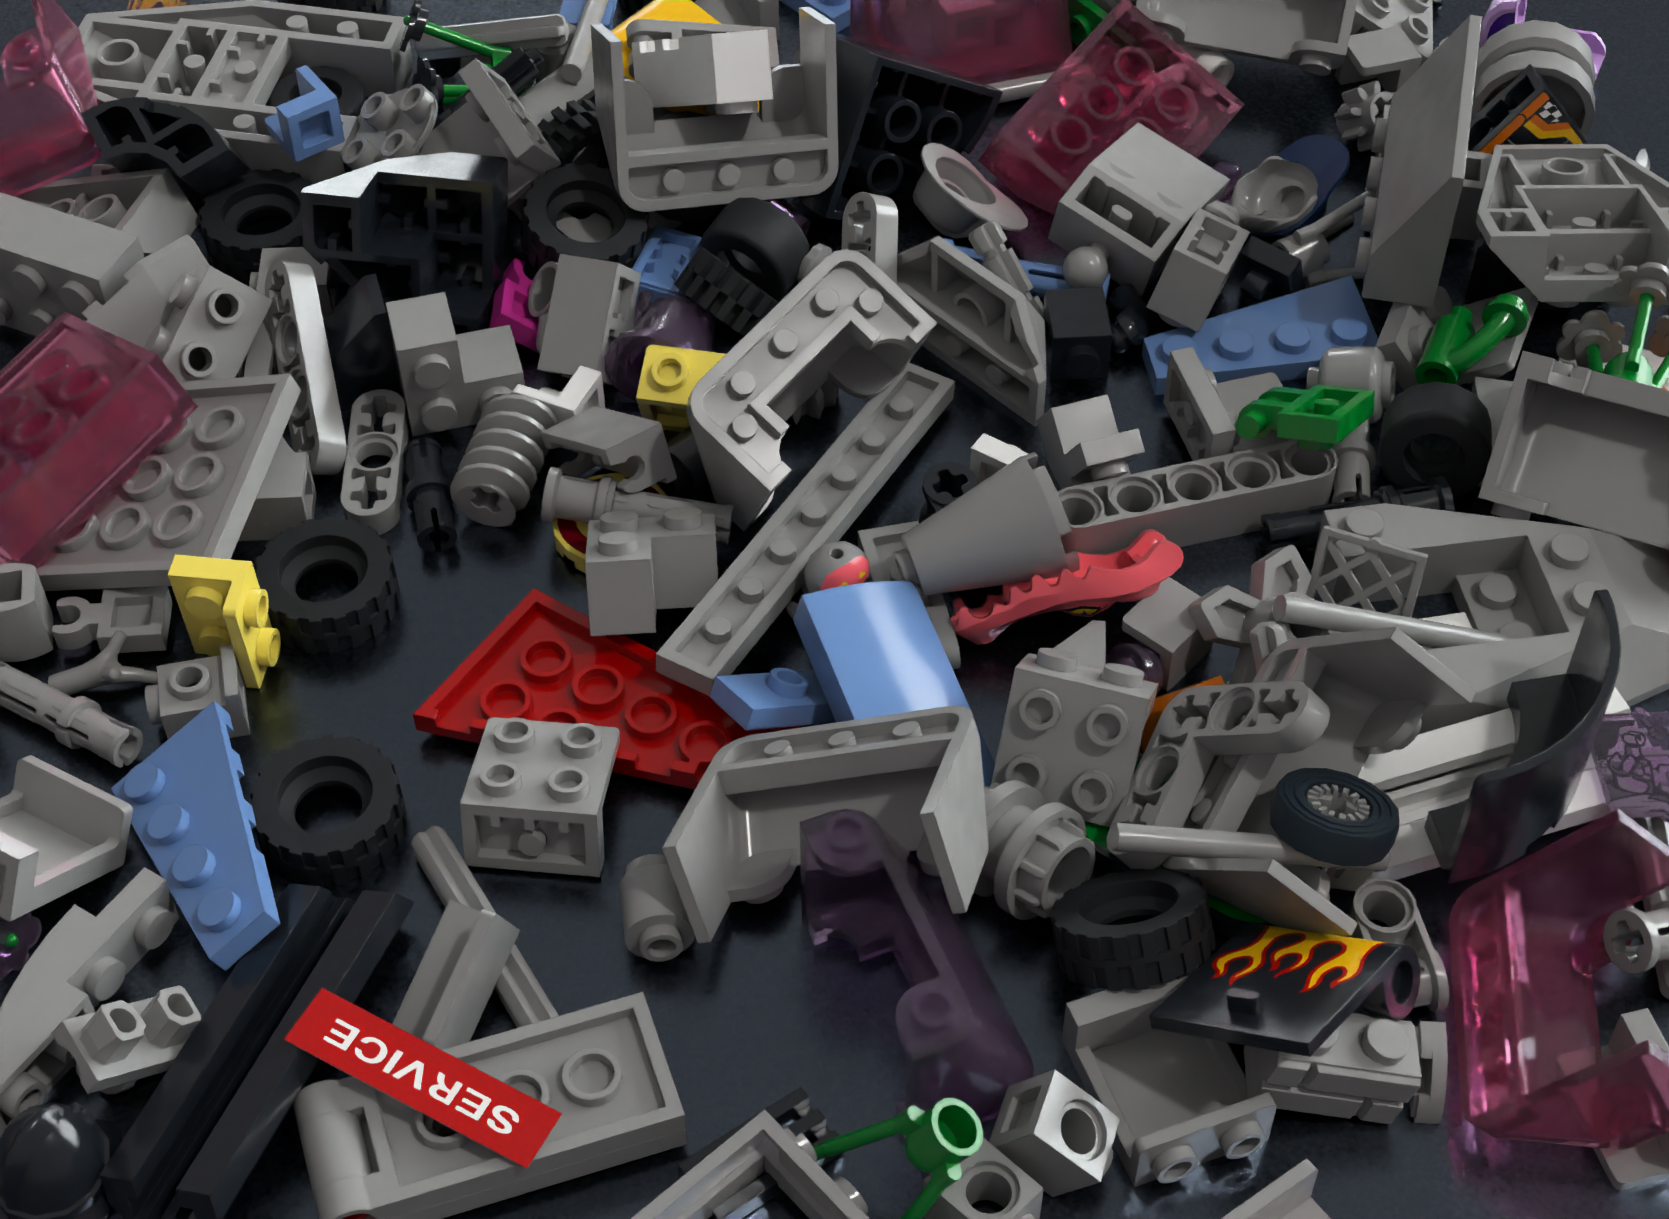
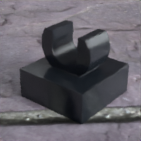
[1240,236,1304,307]

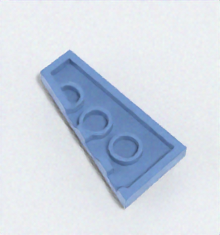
[1142,275,1378,395]

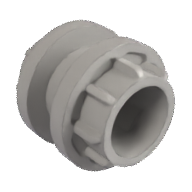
[974,780,1095,920]

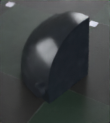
[792,33,1003,220]

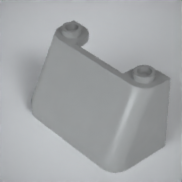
[1133,0,1357,76]
[686,249,937,532]
[1478,351,1669,550]

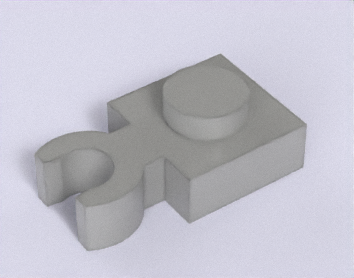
[52,586,172,653]

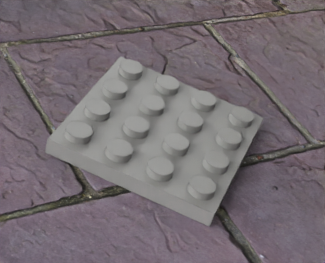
[2,374,301,591]

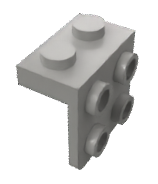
[991,648,1159,827]

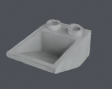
[1048,122,1230,298]

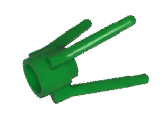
[813,1098,983,1219]

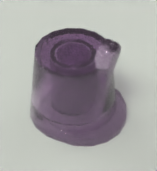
[605,291,715,401]

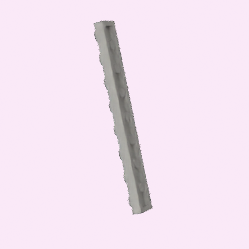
[656,363,955,696]

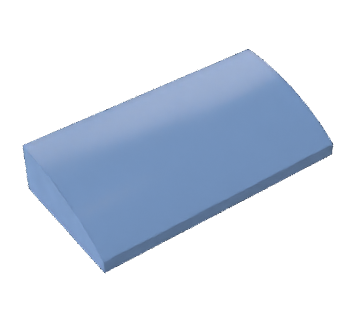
[793,581,995,786]

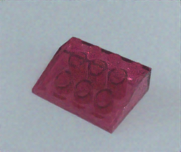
[978,0,1245,215]
[0,311,198,569]

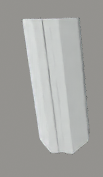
[1322,687,1669,891]

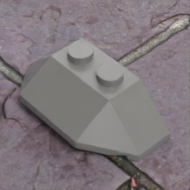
[897,236,1047,427]

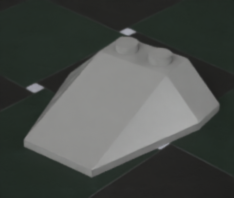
[1476,144,1669,308]

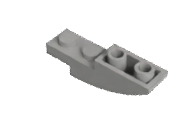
[0,867,180,1138]

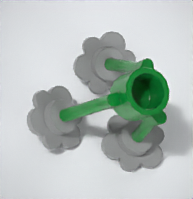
[1556,262,1669,389]

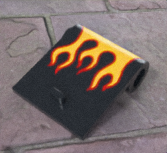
[1149,923,1420,1057]

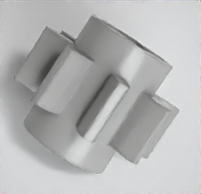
[1334,81,1395,152]

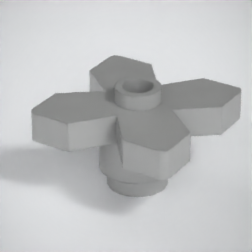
[1188,545,1342,684]

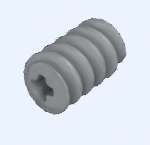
[450,394,558,527]

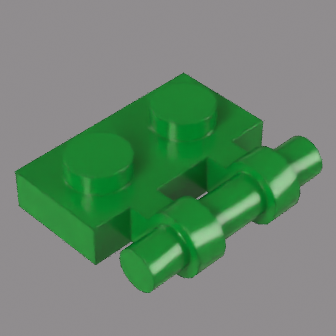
[1235,384,1375,450]

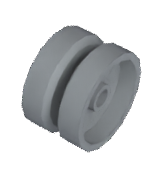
[1471,20,1595,136]

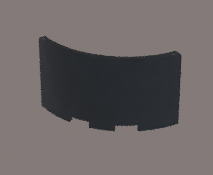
[1424,589,1622,884]

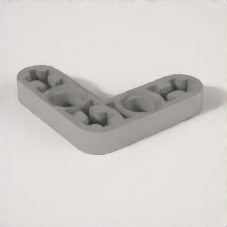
[1106,680,1330,870]

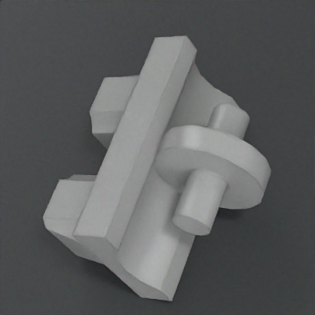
[52,985,201,1095]

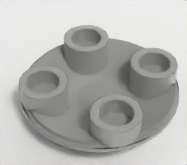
[342,84,438,170]

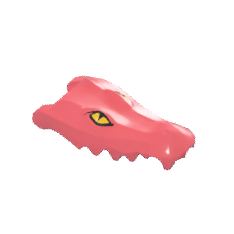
[950,529,1184,645]

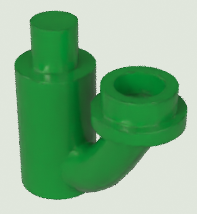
[1415,294,1529,384]

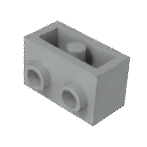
[142,265,273,384]

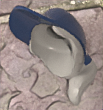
[1205,134,1350,243]

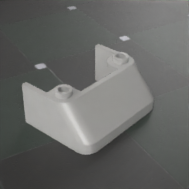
[591,7,839,212]
[1162,627,1477,936]
[662,706,989,943]

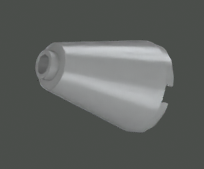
[893,452,1080,596]

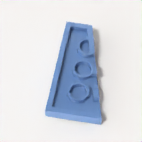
[111,701,280,971]

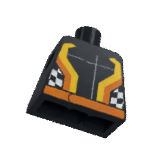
[1467,64,1589,154]

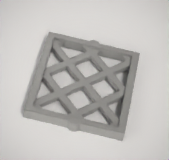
[1306,525,1429,633]

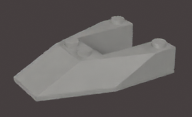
[47,0,414,184]
[1313,503,1669,734]

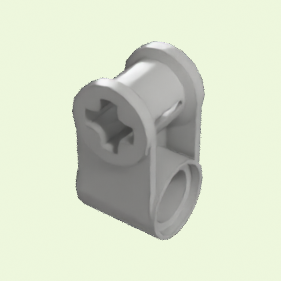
[1342,878,1449,1018]

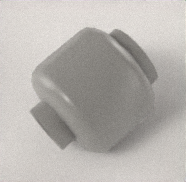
[1307,346,1396,424]

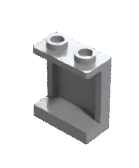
[0,755,133,922]
[1062,964,1277,1187]

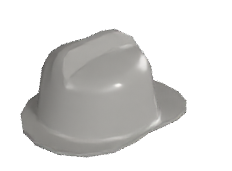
[913,143,1028,238]

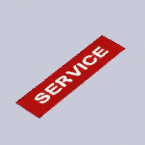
[284,988,562,1169]

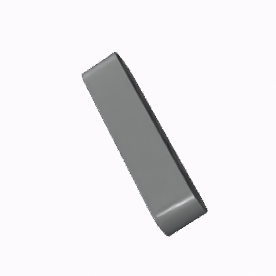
[1057,439,1338,554]

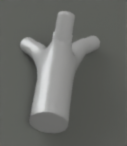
[48,630,158,696]

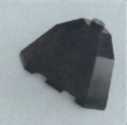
[301,152,508,334]

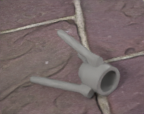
[1272,191,1376,288]

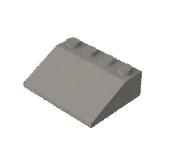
[1354,15,1482,308]

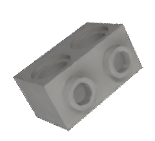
[1146,208,1250,333]

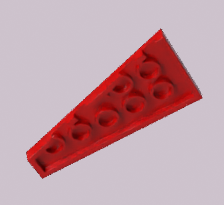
[413,588,802,790]

